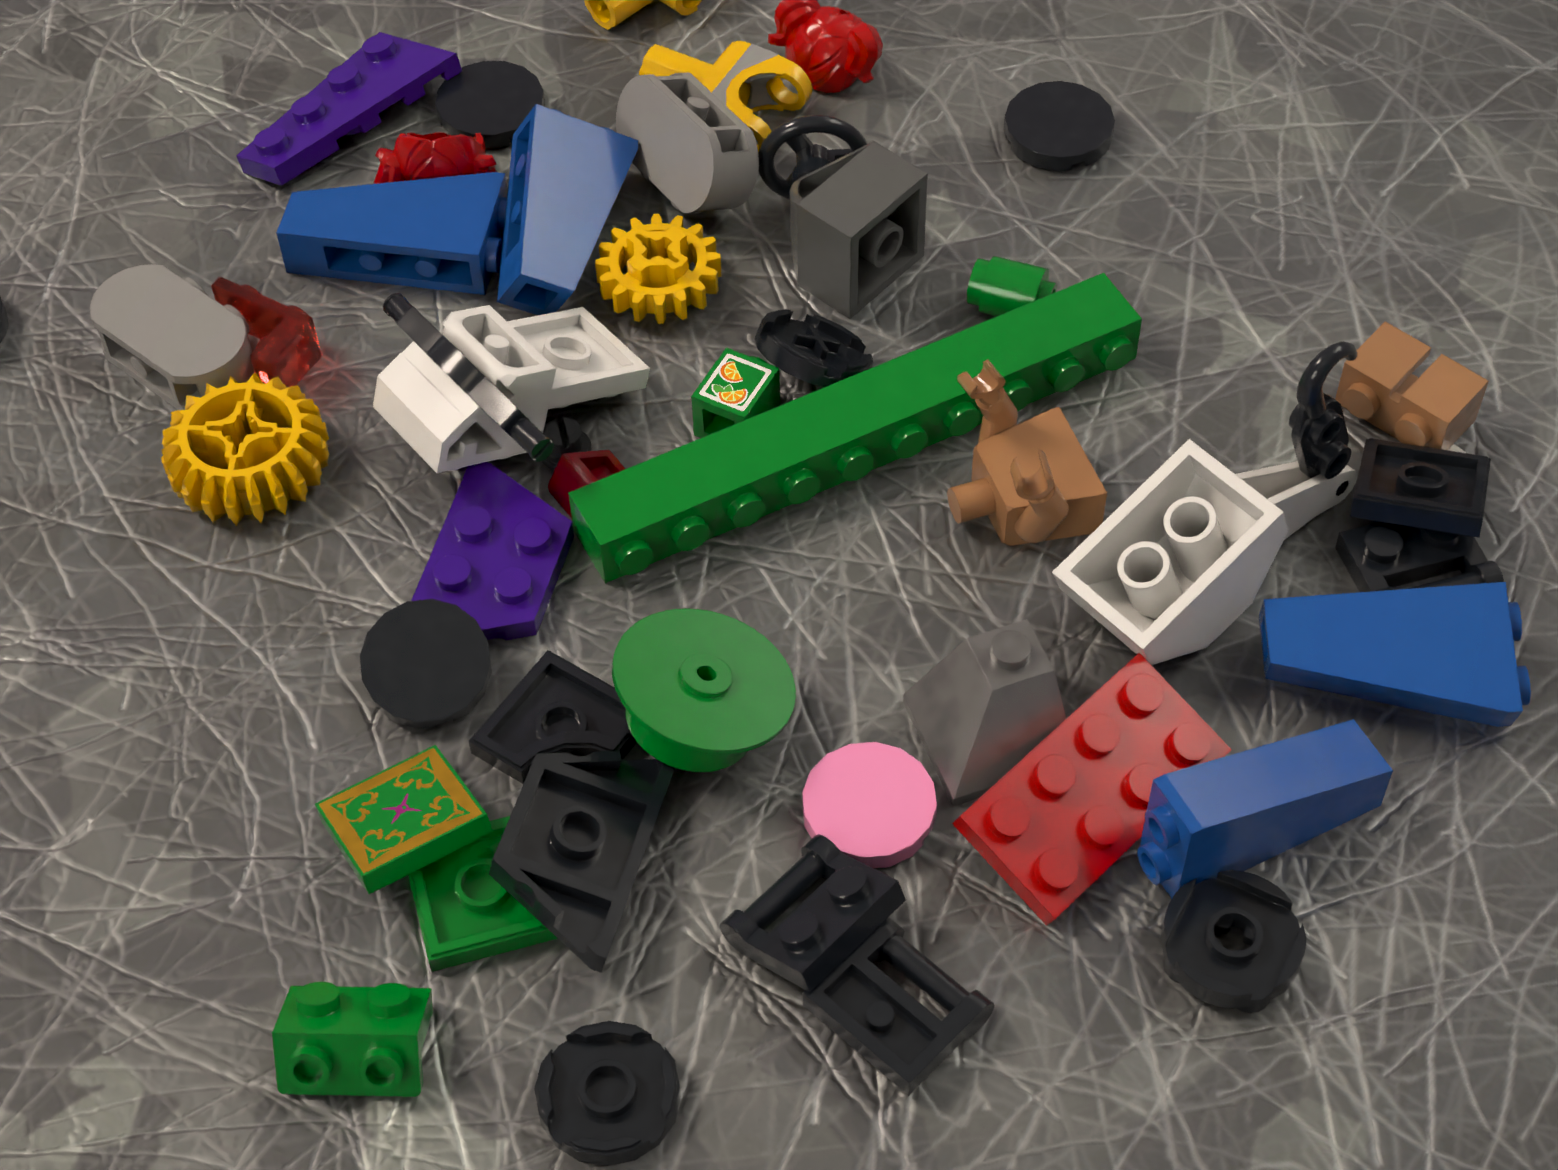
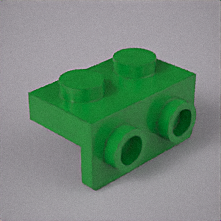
[272,982,433,1097]

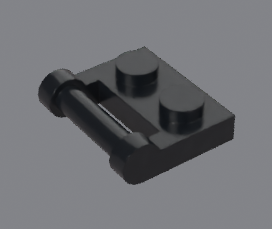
[1335,522,1504,592]
[719,834,906,992]
[803,917,995,1096]

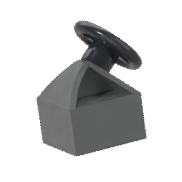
[758,115,928,319]

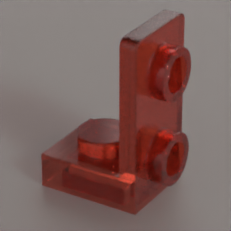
[211,277,322,388]

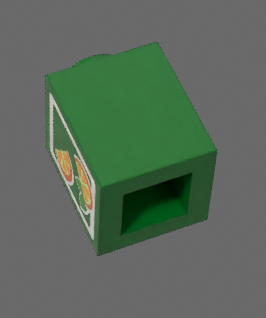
[691,347,780,438]

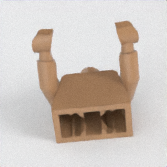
[947,359,1107,546]

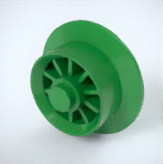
[612,608,796,772]

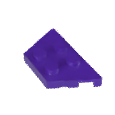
[411,462,574,640]

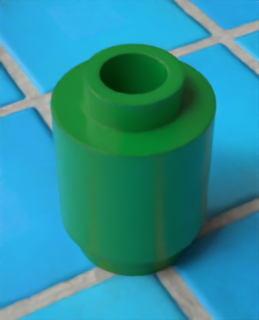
[967,256,1057,317]

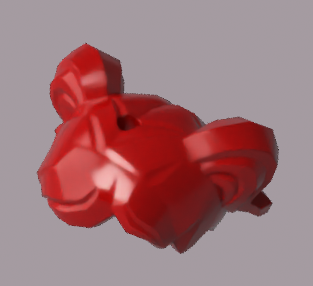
[768,0,883,93]
[374,132,497,184]

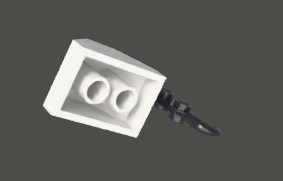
[1052,341,1358,665]

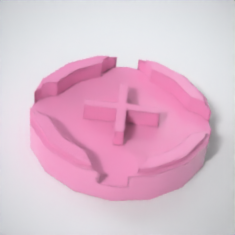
[802,742,937,868]

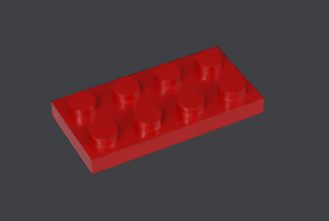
[952,653,1232,926]

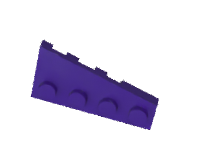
[236,32,463,186]

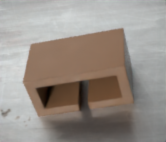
[1335,321,1489,450]

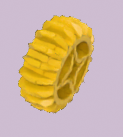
[161,373,329,526]

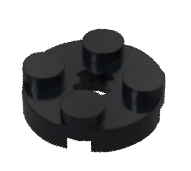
[1161,870,1306,1013]

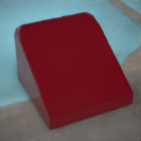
[548,450,626,519]

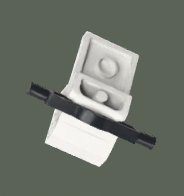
[373,293,650,473]

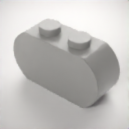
[616,72,759,214]
[90,264,257,410]

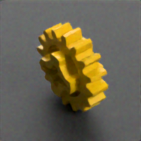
[595,214,722,324]

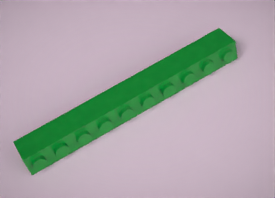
[569,273,1142,583]

